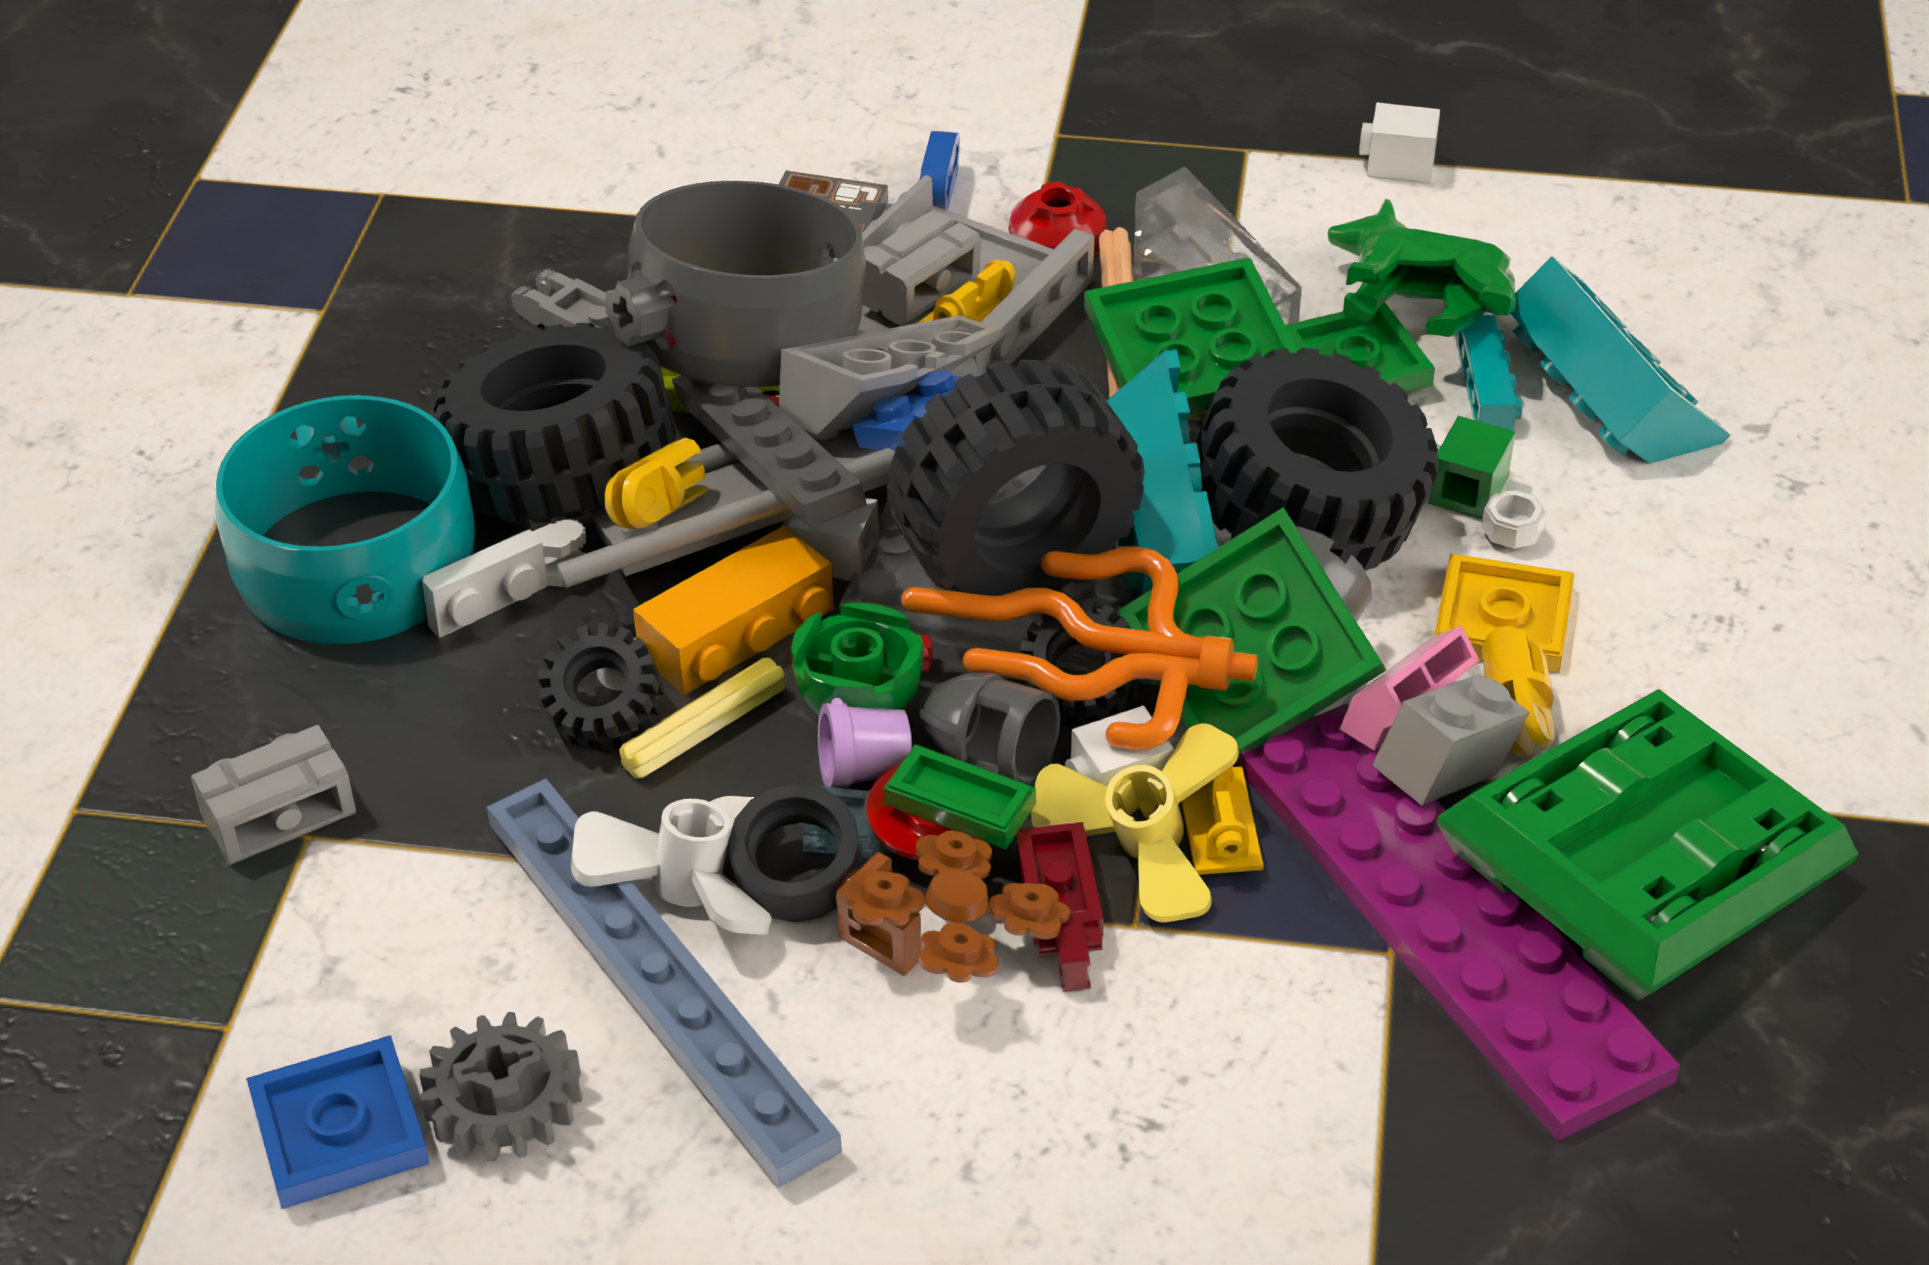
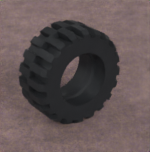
[433,323,676,523]
[1196,348,1439,571]
[887,360,1145,596]

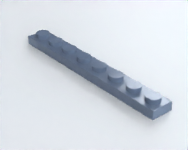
[487,779,842,1188]

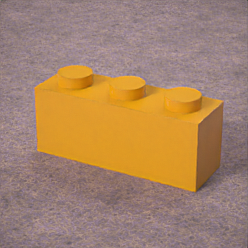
[633,525,834,695]

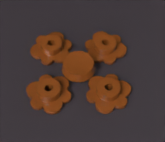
[842,830,1070,983]

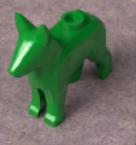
[1327,199,1517,337]

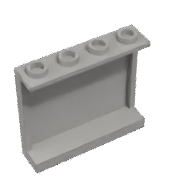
[833,175,1094,375]

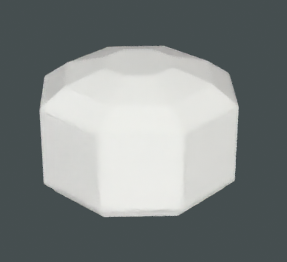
[1482,490,1546,549]

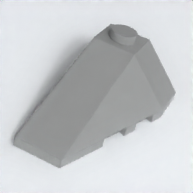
[779,315,1000,439]

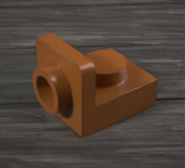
[836,852,921,976]

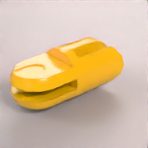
[605,438,709,529]
[1482,626,1555,757]

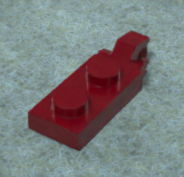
[1015,822,1103,992]

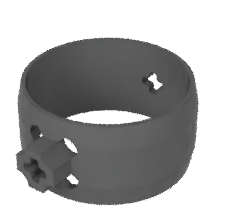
[606,180,866,387]

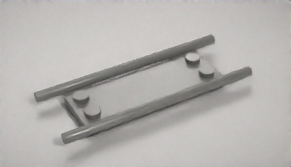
[527,357,979,588]

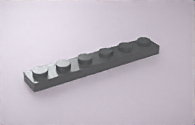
[672,375,867,528]

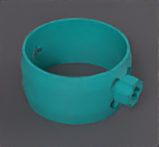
[215,395,475,644]

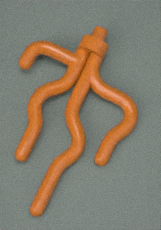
[901,547,1258,750]

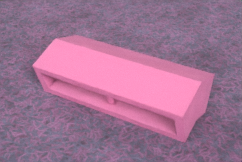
[1340,625,1480,750]

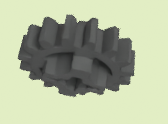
[419,1012,583,1161]

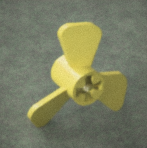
[1031,724,1239,922]

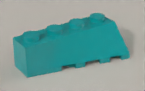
[1510,256,1731,464]
[1107,350,1218,597]

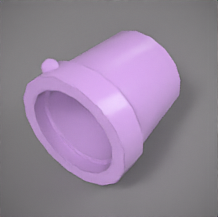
[818,698,911,793]

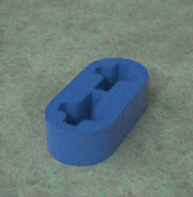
[920,131,960,211]

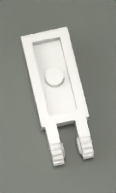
[422,519,586,638]

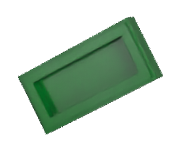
[884,744,1036,849]

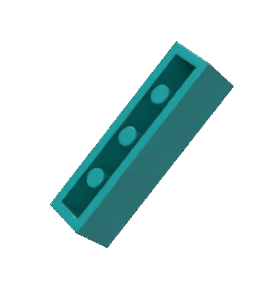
[1456,315,1522,431]

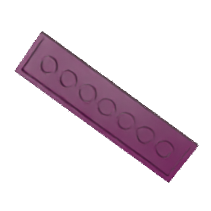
[1236,703,1680,1141]

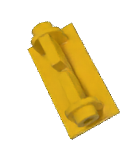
[916,260,1016,324]
[1181,765,1263,875]

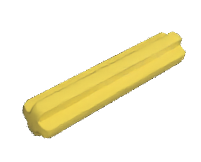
[619,658,786,779]

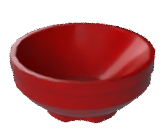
[1008,182,1107,254]

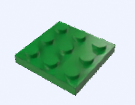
[1084,257,1298,414]
[1118,507,1387,764]

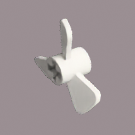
[571,796,772,935]

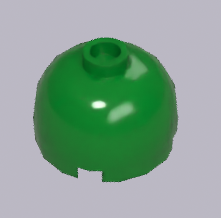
[791,602,923,716]

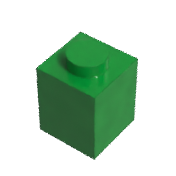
[1428,416,1515,519]

